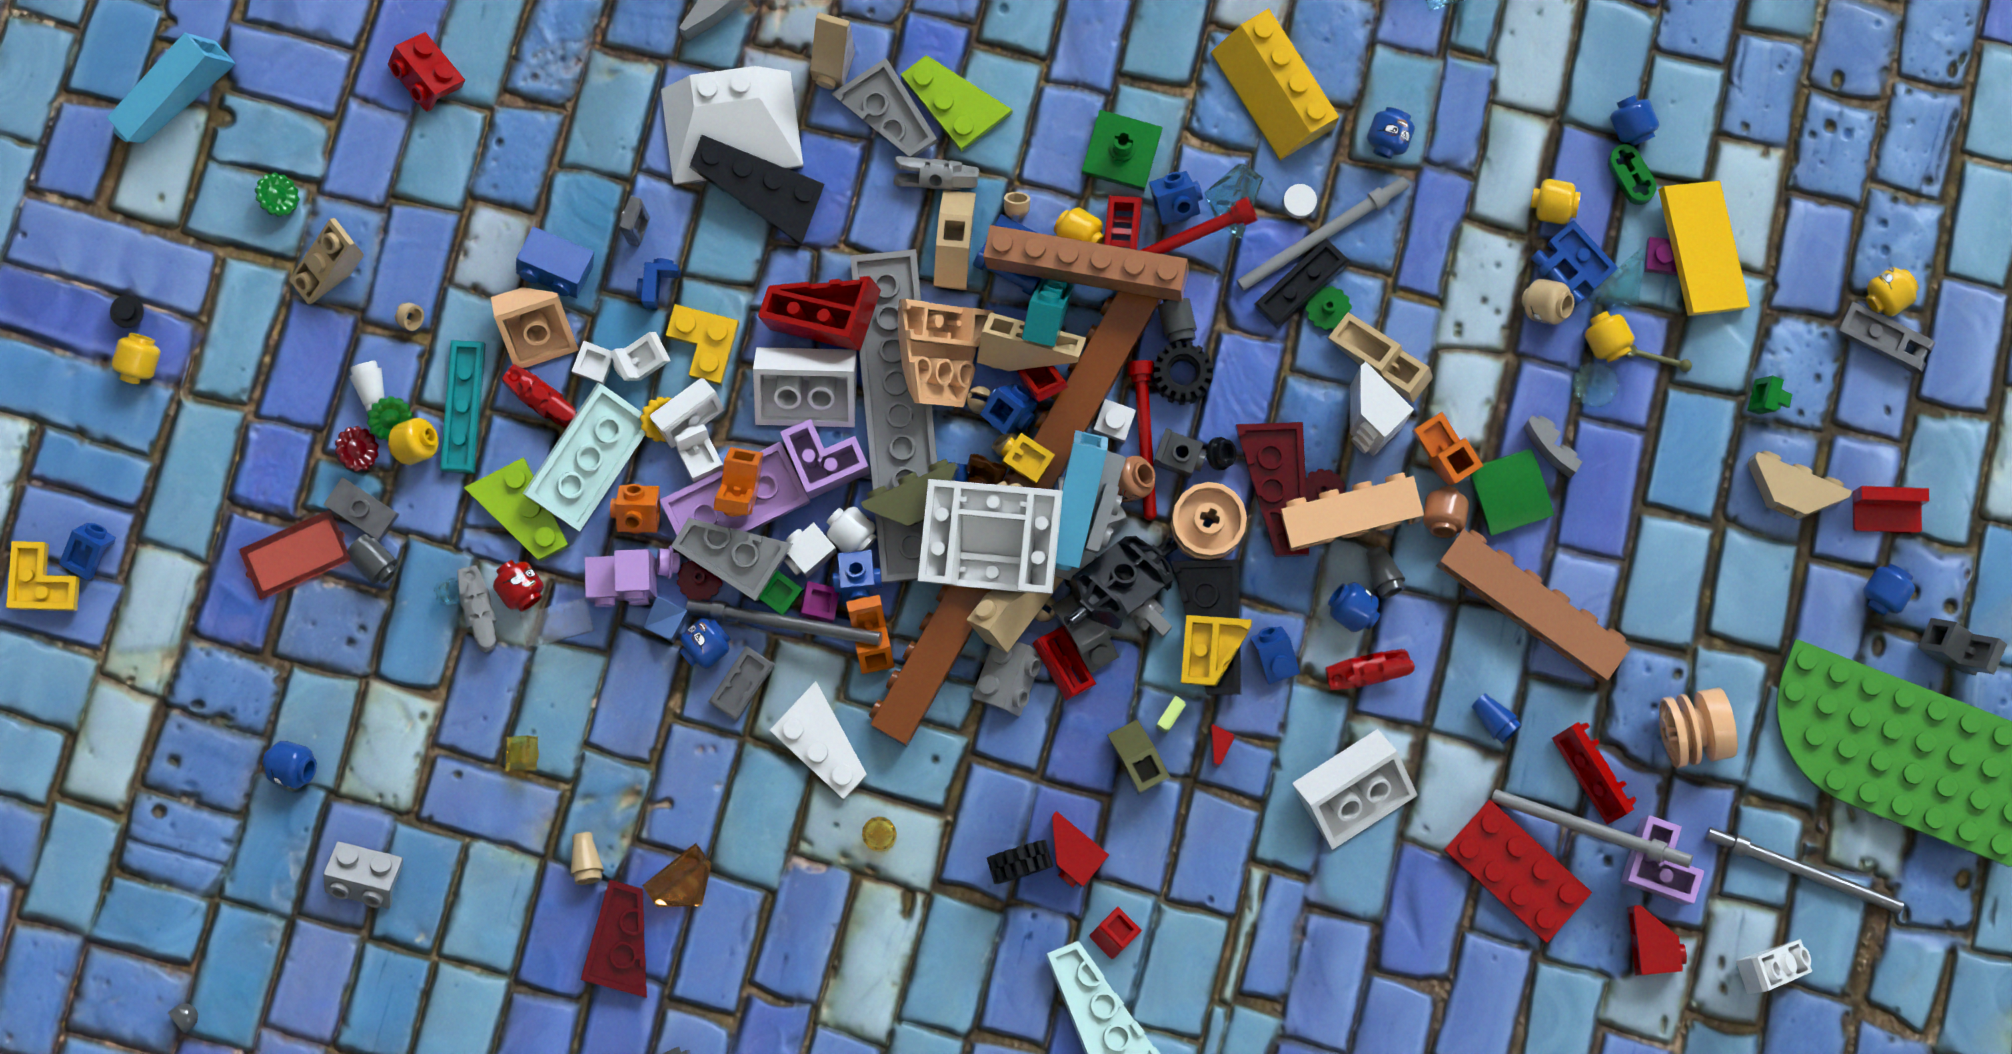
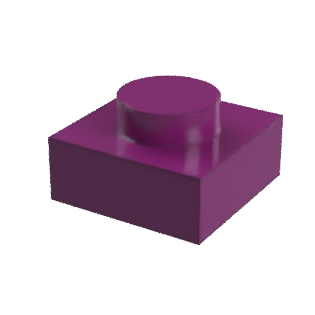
[1644,237,1678,276]
[799,581,839,624]

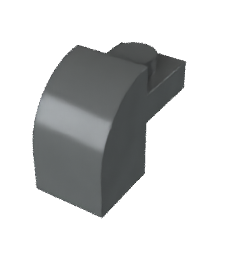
[1051,594,1119,674]
[1918,618,2007,676]

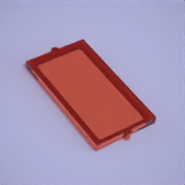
[239,510,351,600]

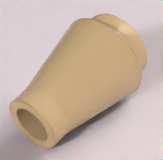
[570,832,604,885]

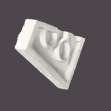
[770,681,867,800]

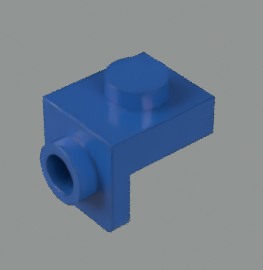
[636,258,681,309]
[1251,626,1300,684]

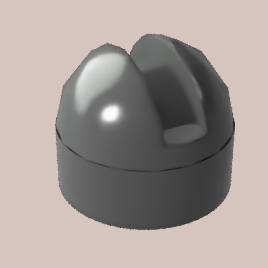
[168,1003,198,1034]

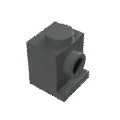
[1154,428,1207,479]

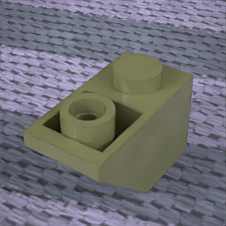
[1107,719,1170,795]

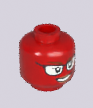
[493,560,544,612]

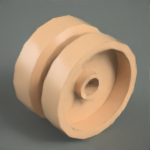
[1170,482,1247,561]

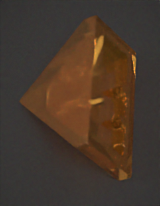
[642,843,712,907]

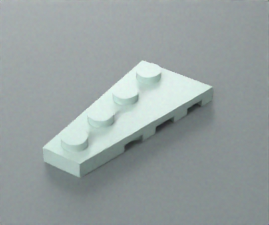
[1045,941,1160,1054]

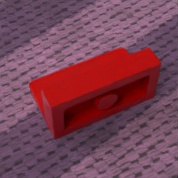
[1853,486,1929,533]

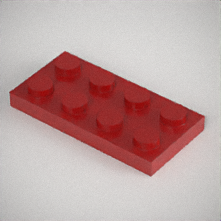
[1443,799,1592,943]

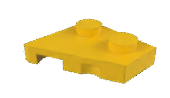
[1181,615,1253,686]

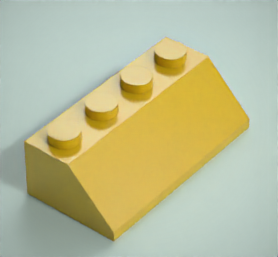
[1211,8,1339,161]

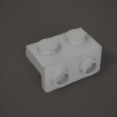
[971,641,1042,716]
[323,841,403,909]

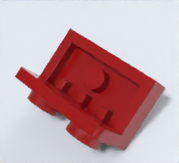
[388,32,465,112]

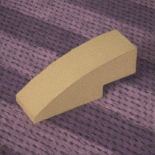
[1328,312,1433,403]

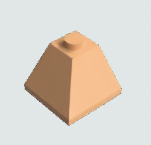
[491,287,579,368]

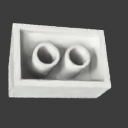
[753,347,857,427]
[1350,361,1414,456]
[1292,729,1418,850]

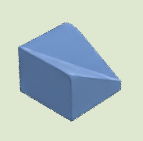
[644,596,689,643]

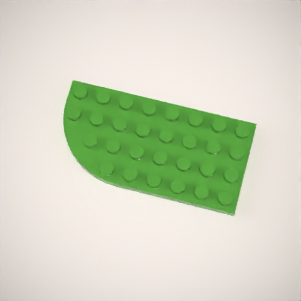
[1776,639,2012,867]

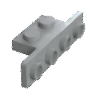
[1055,451,1126,581]

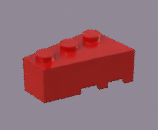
[758,276,881,351]

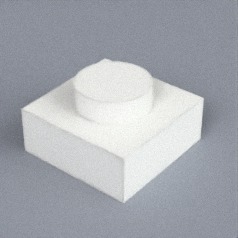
[572,341,614,385]
[1093,399,1136,443]

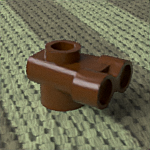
[966,454,1007,485]

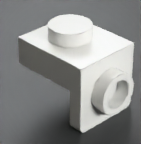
[610,332,671,381]
[674,424,723,483]

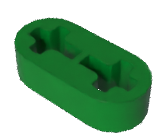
[1608,144,1657,205]

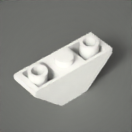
[1736,939,1812,994]

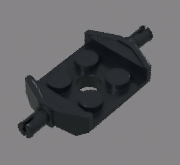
[1064,536,1178,630]

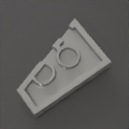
[831,58,939,157]
[671,518,793,601]

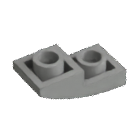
[1523,415,1583,478]

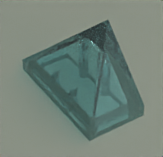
[1205,164,1264,238]
[1587,248,1645,306]

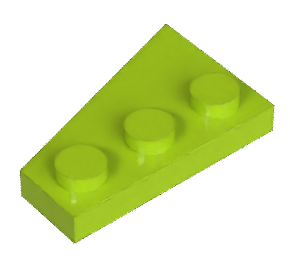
[901,55,1013,152]
[464,457,570,562]

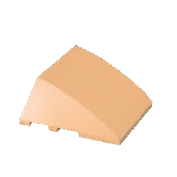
[898,299,994,407]

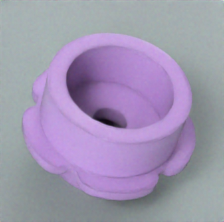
[656,546,680,579]

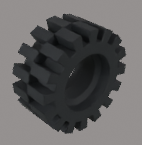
[1152,341,1213,405]
[986,840,1053,884]

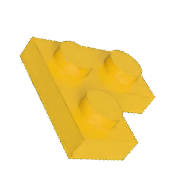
[666,304,740,386]
[6,541,80,611]

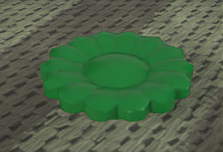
[255,172,300,217]
[1306,286,1352,331]
[367,396,413,441]

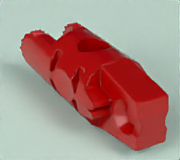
[502,364,577,429]
[1325,648,1415,690]

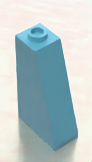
[106,32,236,144]
[1055,430,1108,570]

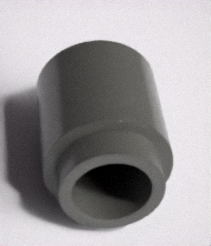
[1158,298,1197,345]
[347,534,397,584]

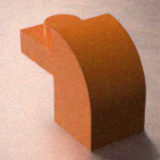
[1412,412,1484,485]
[714,447,763,517]
[846,595,895,674]

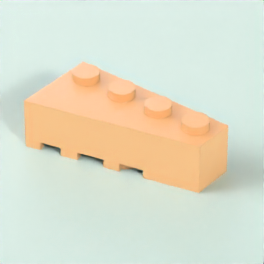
[1280,473,1424,551]

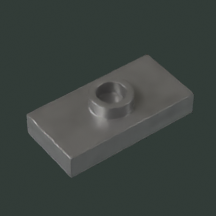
[619,196,650,247]
[323,477,399,542]
[708,646,775,721]

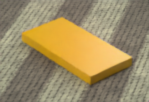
[1658,181,1750,316]

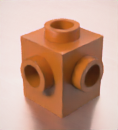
[610,484,661,534]

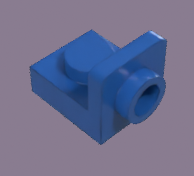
[59,523,116,580]

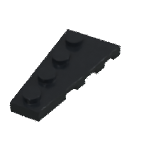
[689,135,825,246]
[1171,559,1242,696]

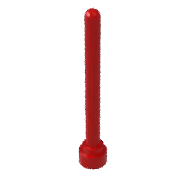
[1140,196,1258,254]
[1127,360,1157,521]

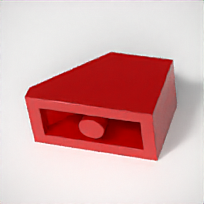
[1052,811,1109,888]
[1627,905,1687,976]

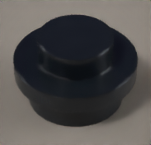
[110,295,144,328]
[1206,437,1236,471]

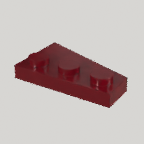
[580,879,647,998]

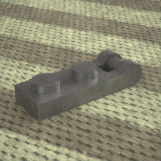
[1836,301,1935,374]

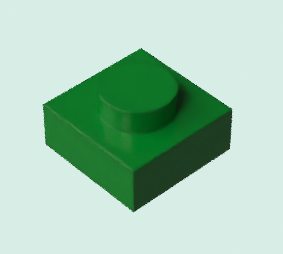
[759,570,804,615]

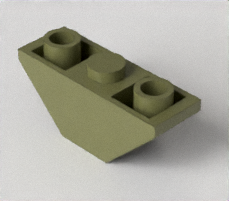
[861,459,960,526]

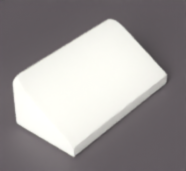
[650,378,725,449]

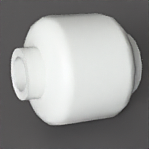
[826,507,877,553]

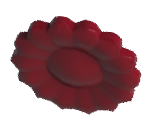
[335,426,379,472]
[1306,469,1346,502]
[677,560,723,601]

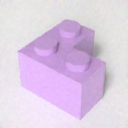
[780,419,870,499]
[585,549,657,607]
[1620,815,1704,905]

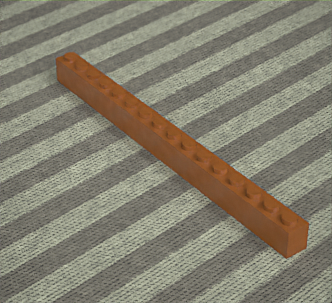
[869,291,1162,747]

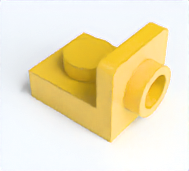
[1000,433,1055,484]

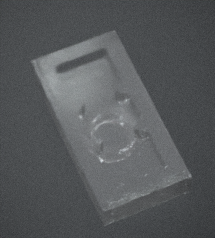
[520,598,594,648]

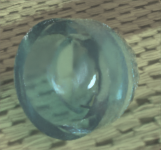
[434,578,460,606]

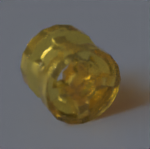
[862,816,897,852]

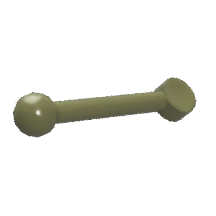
[1625,344,1692,372]

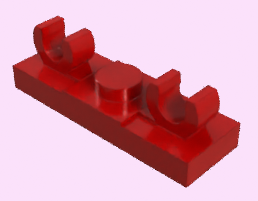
[1552,722,1637,825]

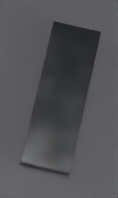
[1254,238,1349,330]

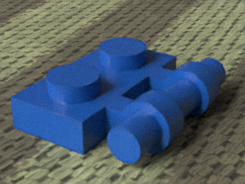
[1531,220,1618,307]

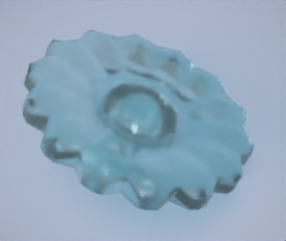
[1572,362,1619,407]

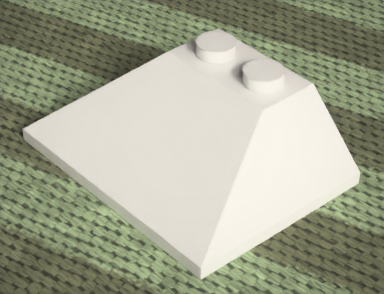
[661,66,804,185]
[918,479,1063,594]

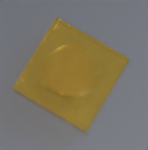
[505,735,539,772]

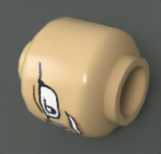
[1522,279,1574,325]

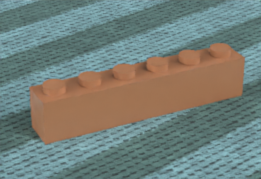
[983,225,1189,302]
[1436,529,1631,684]

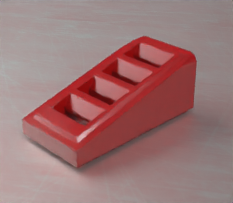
[1104,195,1143,250]
[1016,366,1068,402]

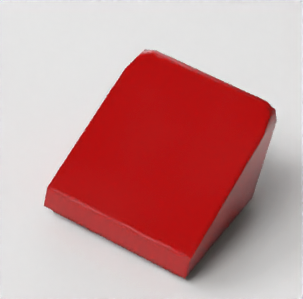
[1210,724,1235,768]
[1089,906,1142,959]

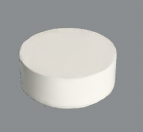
[1283,184,1317,219]

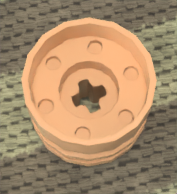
[1659,687,1738,768]

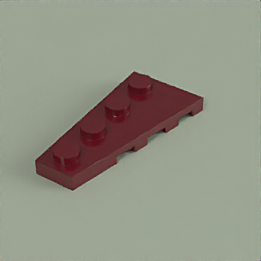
[1235,422,1309,557]

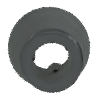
[1366,546,1405,599]

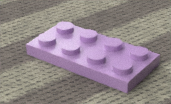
[660,441,810,561]

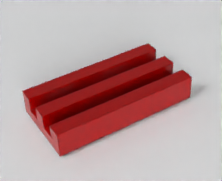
[1032,627,1096,701]

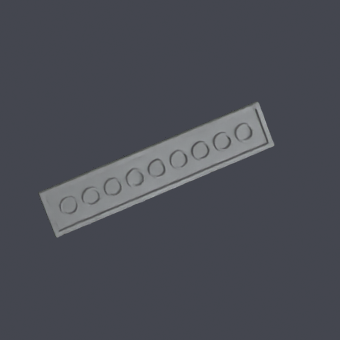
[850,249,938,584]

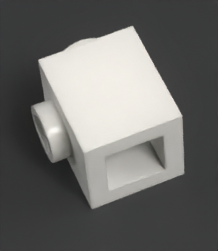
[783,522,837,578]

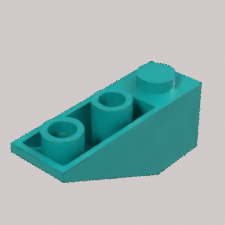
[1022,278,1074,347]

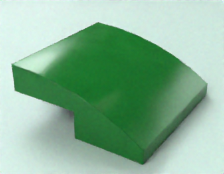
[1469,448,1554,536]

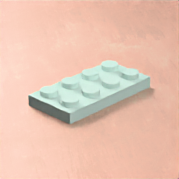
[522,383,645,532]

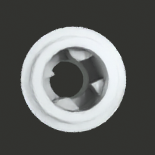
[349,361,385,412]

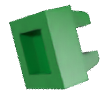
[1747,375,1792,415]

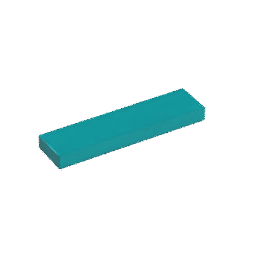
[440,340,486,474]

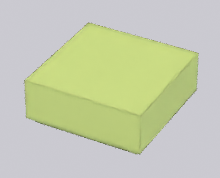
[1156,695,1186,733]

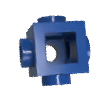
[1149,171,1203,225]
[980,384,1038,435]
[833,550,882,605]

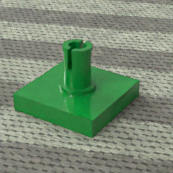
[1082,110,1163,192]

